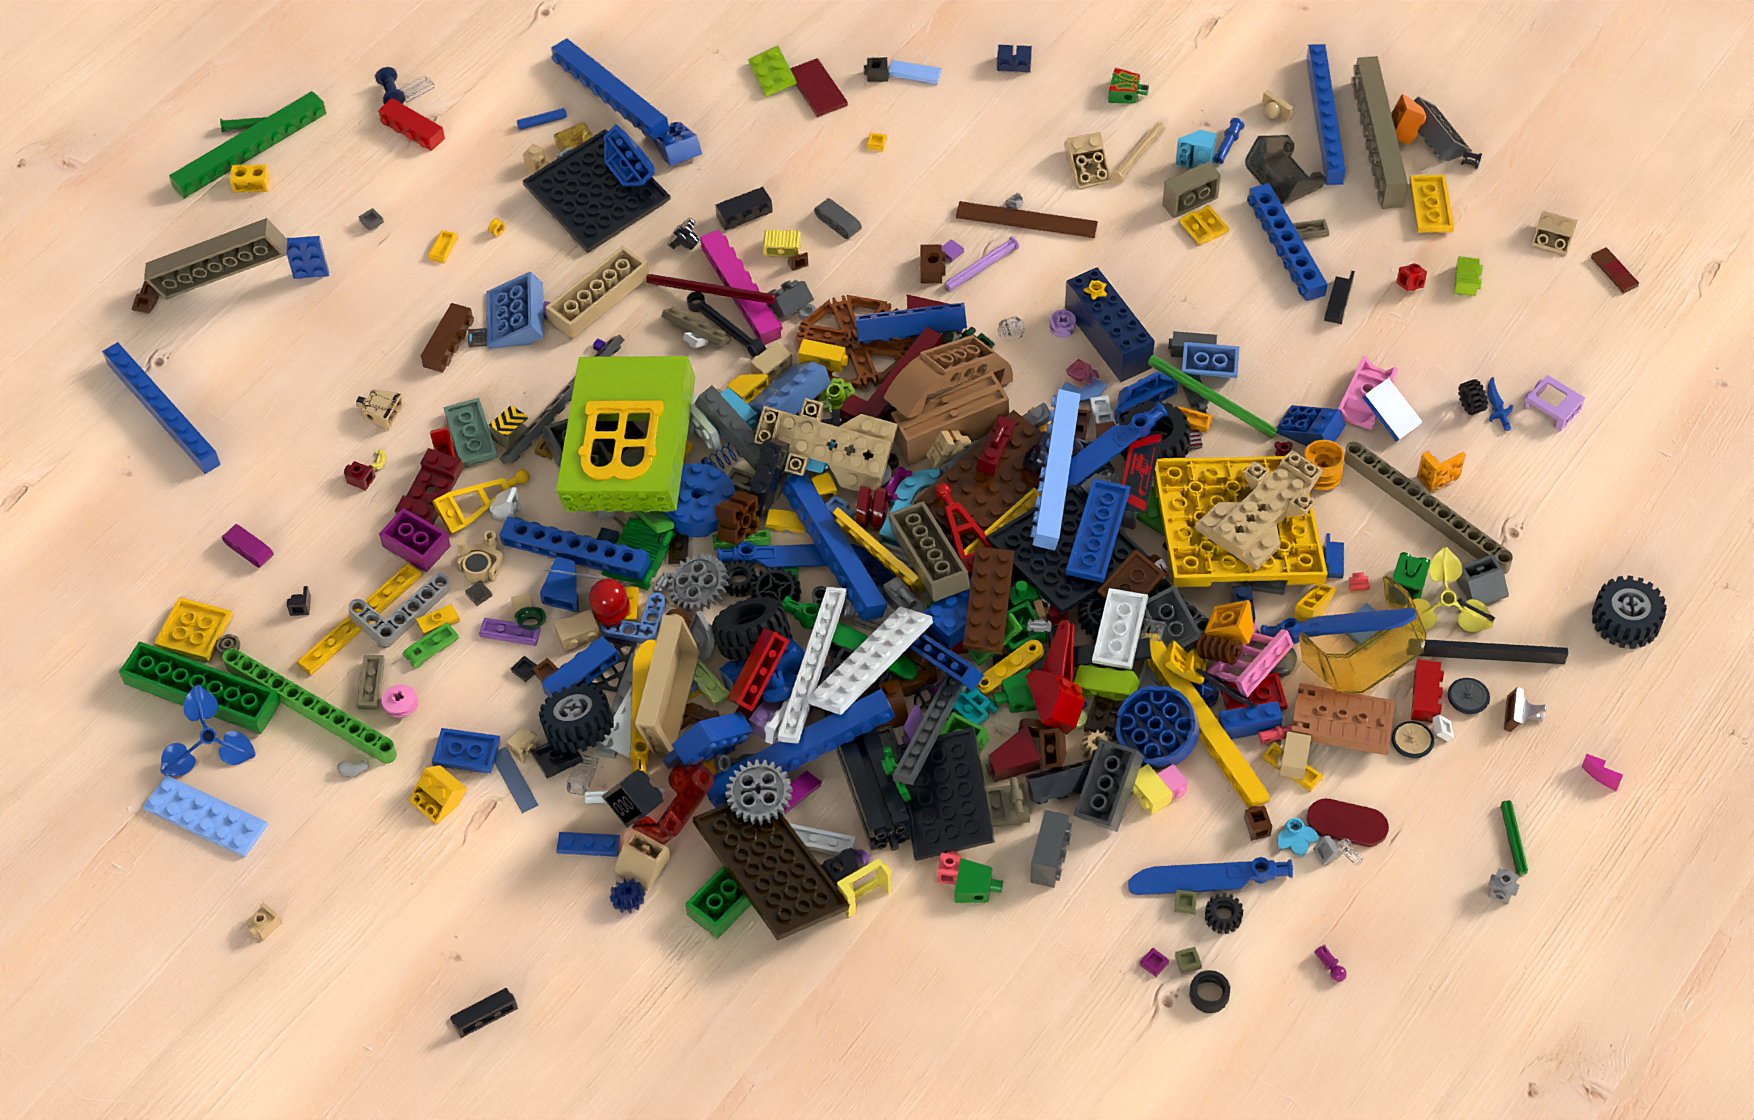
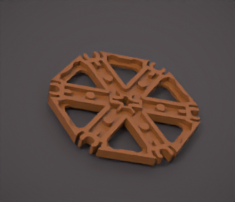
[796,295,913,389]

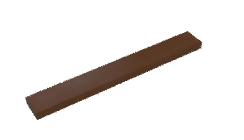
[956,201,1098,238]

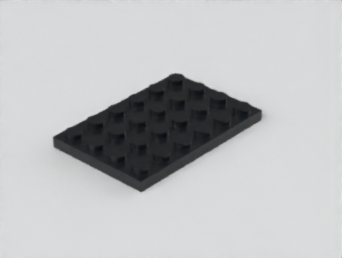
[896,727,995,861]

